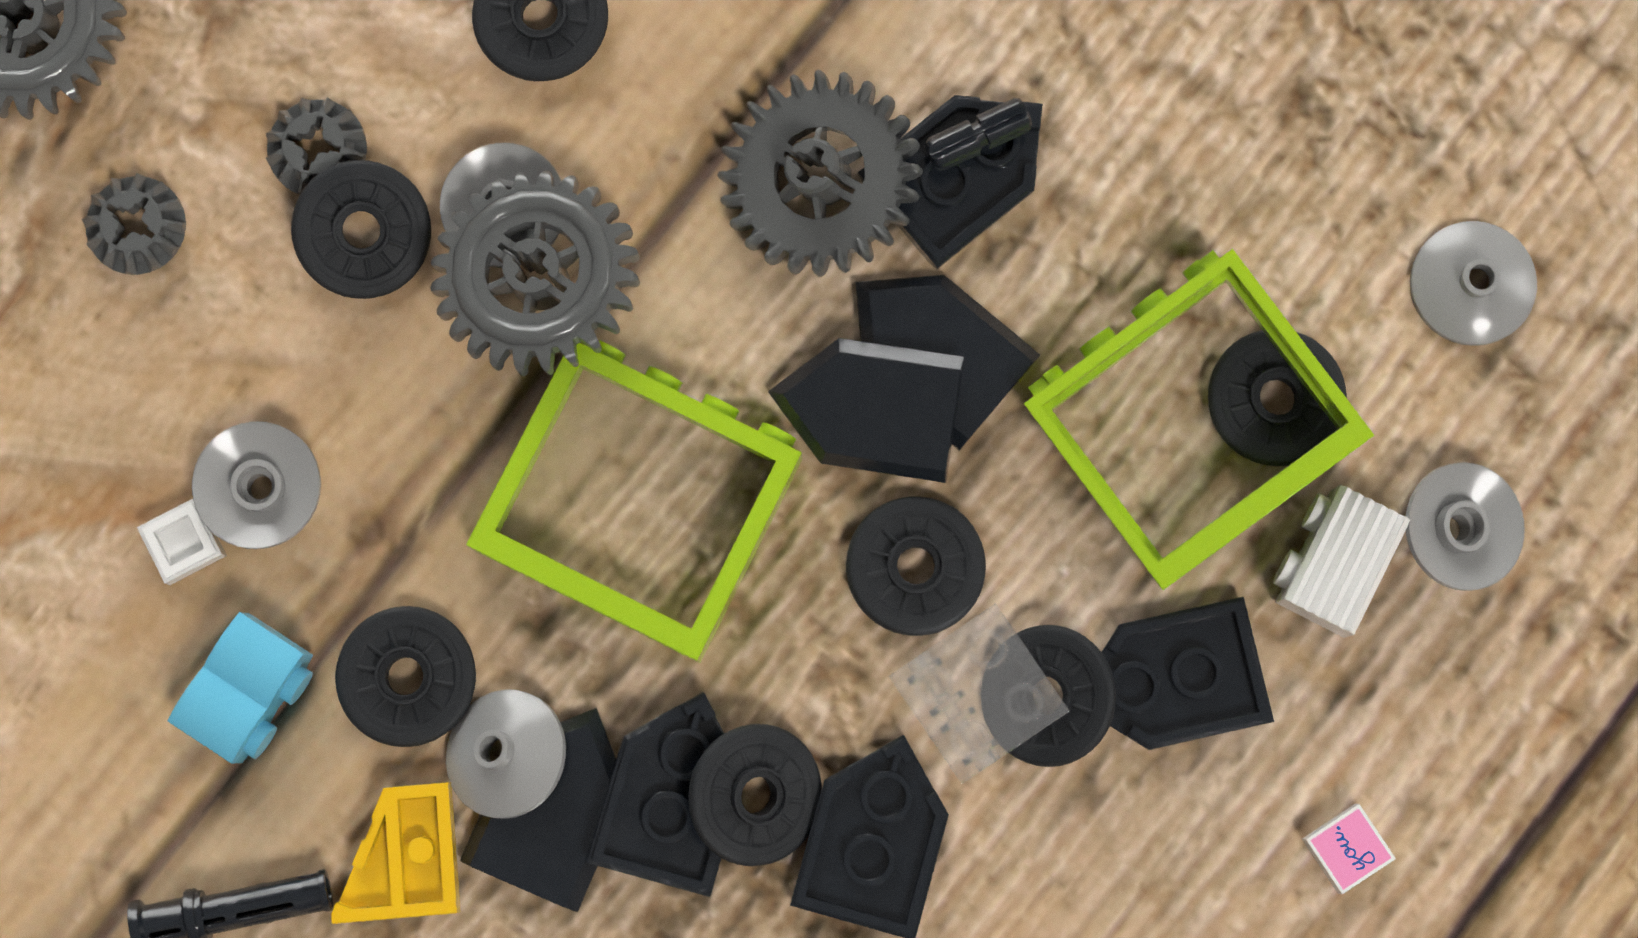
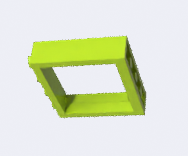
[1024,248,1375,590]
[466,340,802,663]

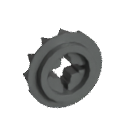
[266,97,367,195]
[82,173,186,275]

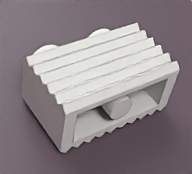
[1273,485,1410,638]

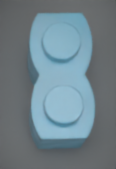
[167,612,313,764]

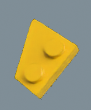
[331,782,461,924]

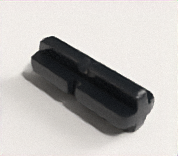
[925,98,1032,171]

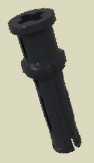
[127,869,333,938]

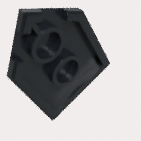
[858,95,1043,269]
[855,275,1040,451]
[768,338,965,483]
[1102,596,1274,750]
[586,692,724,897]
[460,708,616,912]
[790,735,949,938]

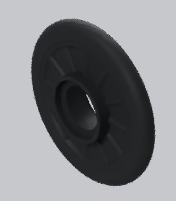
[472,0,608,82]
[291,160,431,299]
[1208,330,1347,467]
[846,496,986,636]
[335,606,476,747]
[981,625,1116,767]
[688,724,822,866]

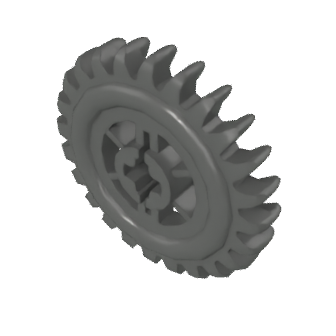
[0,0,127,120]
[717,70,923,277]
[430,170,640,376]

